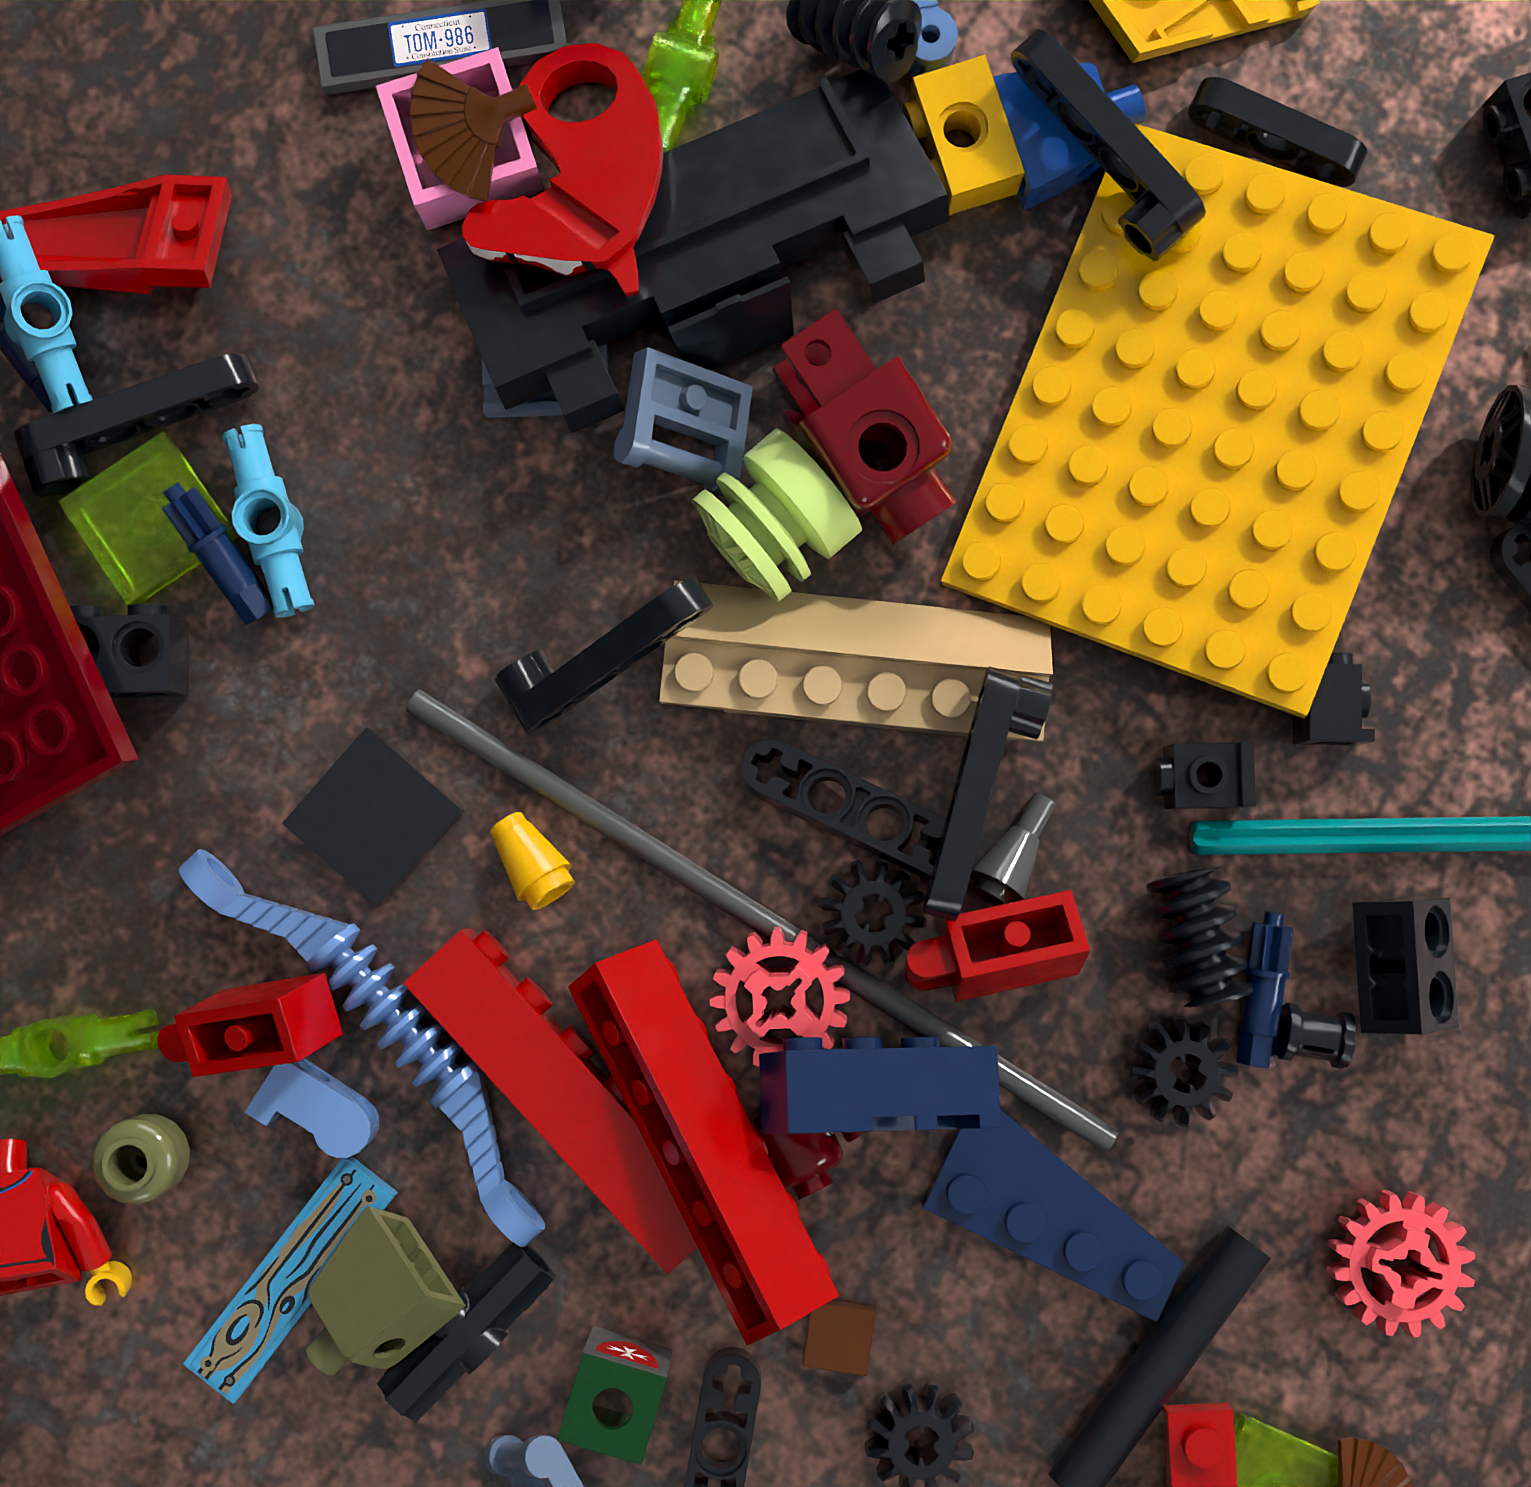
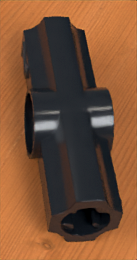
[377,1242,556,1423]

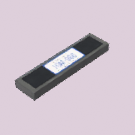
[313,0,568,95]

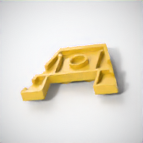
[1089,0,1320,63]

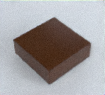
[802,1300,876,1376]

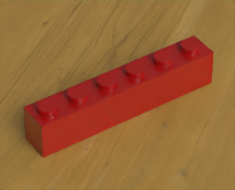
[403,928,697,1275]
[568,939,840,1346]

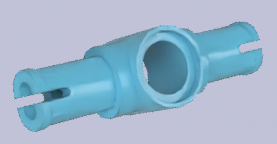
[0,215,93,414]
[222,424,315,618]

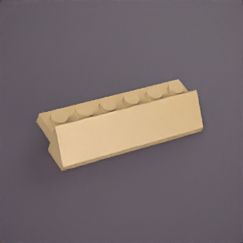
[659,580,1053,742]

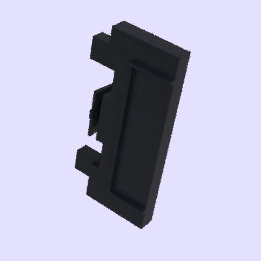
[437,69,950,433]

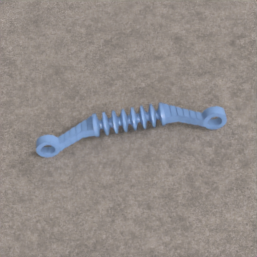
[178,849,545,1247]

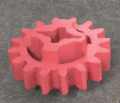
[710,926,850,1067]
[1326,1190,1475,1338]

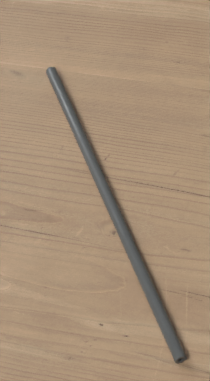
[406,689,1119,1152]

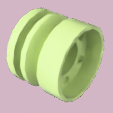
[692,428,862,603]

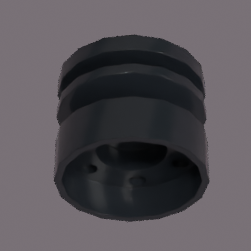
[1471,385,1531,525]

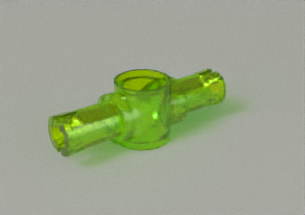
[643,0,722,153]
[0,1008,159,1078]

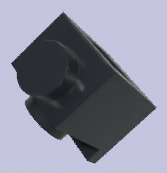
[1293,652,1375,746]
[1154,741,1256,810]

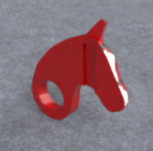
[462,43,663,297]

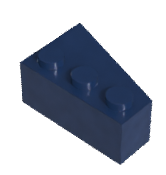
[759,1037,1001,1134]

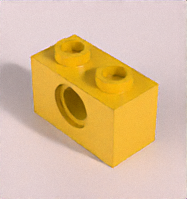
[903,55,1025,215]

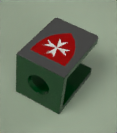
[557,1326,672,1466]

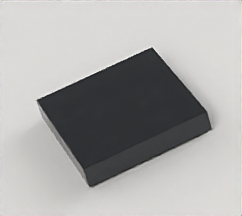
[282,727,465,907]

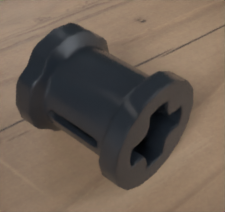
[1276,1002,1356,1069]

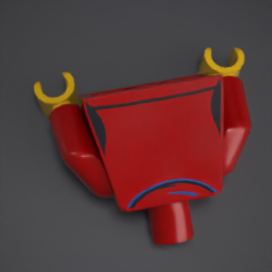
[0,1139,132,1306]

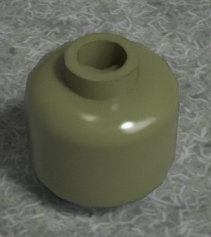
[92,1114,190,1204]

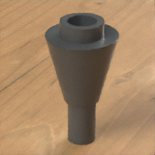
[970,793,1056,906]

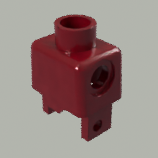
[772,308,957,545]

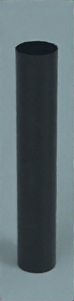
[1048,1226,1271,1487]

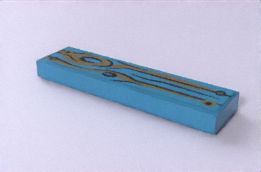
[183,1156,398,1404]

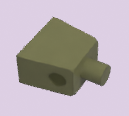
[306,1205,466,1375]

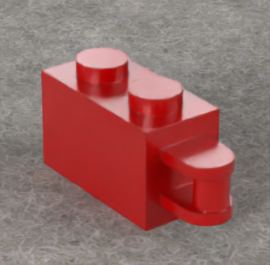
[904,890,1090,1002]
[157,972,343,1077]

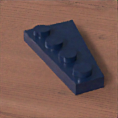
[921,1109,1184,1322]

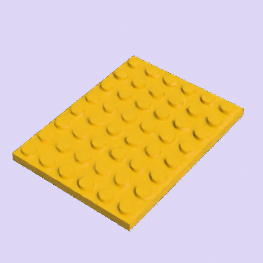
[941,123,1495,719]

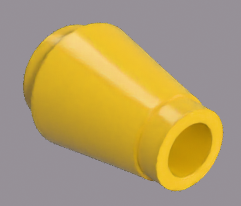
[489,812,575,910]

